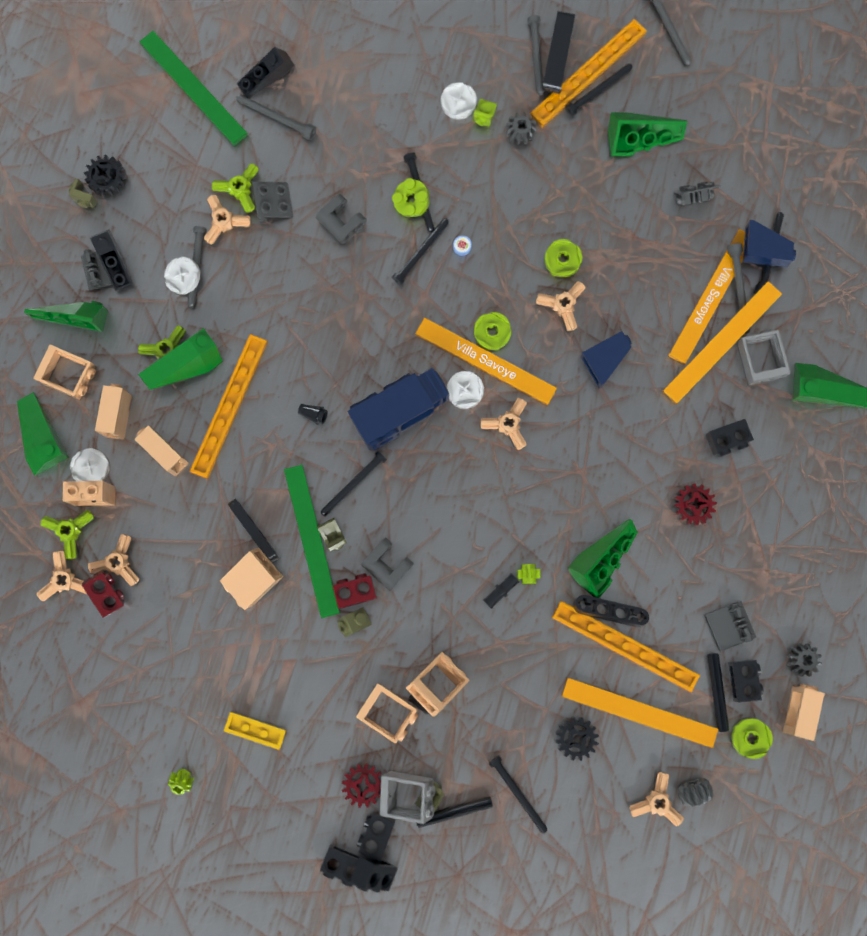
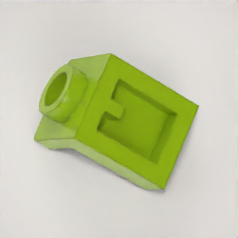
[473,98,497,127]

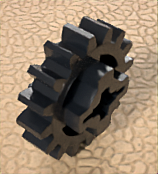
[84,155,126,196]
[555,717,599,761]

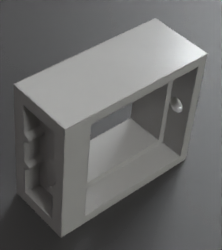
[737,329,790,385]
[380,771,435,824]

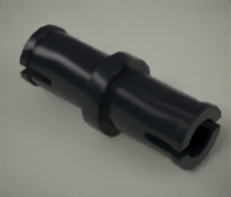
[483,573,519,609]

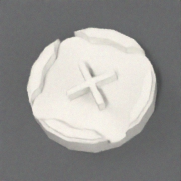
[441,82,477,119]
[164,257,200,294]
[447,371,484,409]
[70,448,110,481]

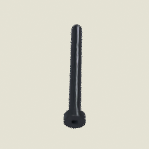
[565,63,633,116]
[403,153,434,232]
[392,218,449,285]
[320,451,387,516]
[488,755,548,834]

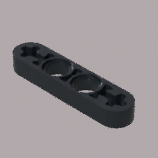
[228,498,279,563]
[573,595,649,627]

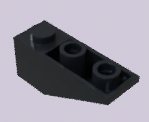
[237,47,295,98]
[90,229,133,291]

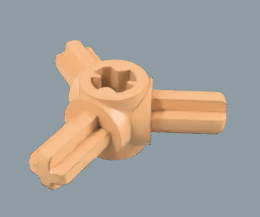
[204,195,251,245]
[536,281,586,331]
[480,398,527,450]
[88,534,140,586]
[37,551,87,601]
[629,772,684,826]

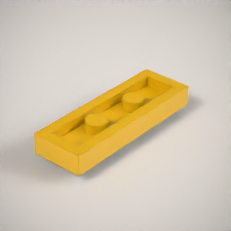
[224,711,287,750]

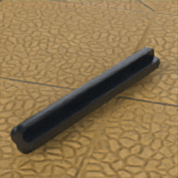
[708,653,729,732]
[416,797,493,828]

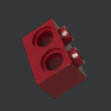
[81,570,125,618]
[333,573,377,609]

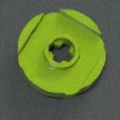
[392,178,430,217]
[544,239,582,277]
[474,312,511,351]
[731,718,773,759]

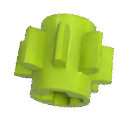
[517,564,541,584]
[167,769,194,795]

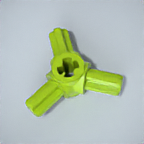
[212,163,259,213]
[138,325,186,359]
[41,510,94,559]

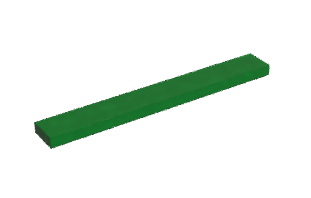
[139,31,248,146]
[284,465,340,618]

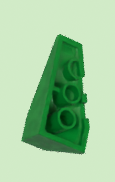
[608,112,687,156]
[24,301,108,332]
[138,328,223,390]
[792,363,867,408]
[17,392,69,476]
[568,519,638,598]

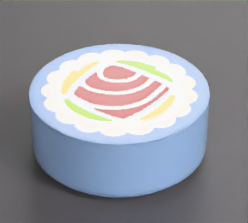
[453,236,472,256]

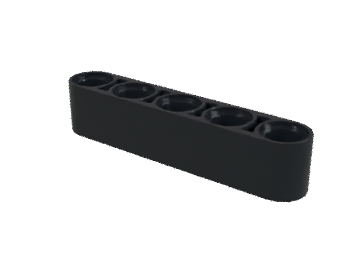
[542,11,575,94]

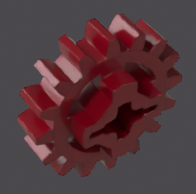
[673,483,717,526]
[342,763,381,808]

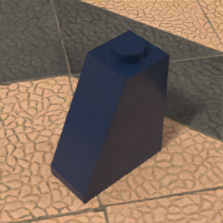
[742,220,796,267]
[580,331,632,389]

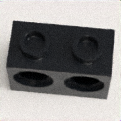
[705,419,754,457]
[728,660,764,703]
[357,811,396,862]
[320,844,359,887]
[350,856,398,893]

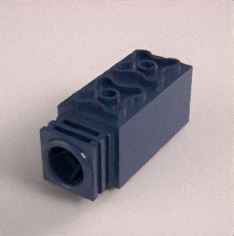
[347,367,450,450]

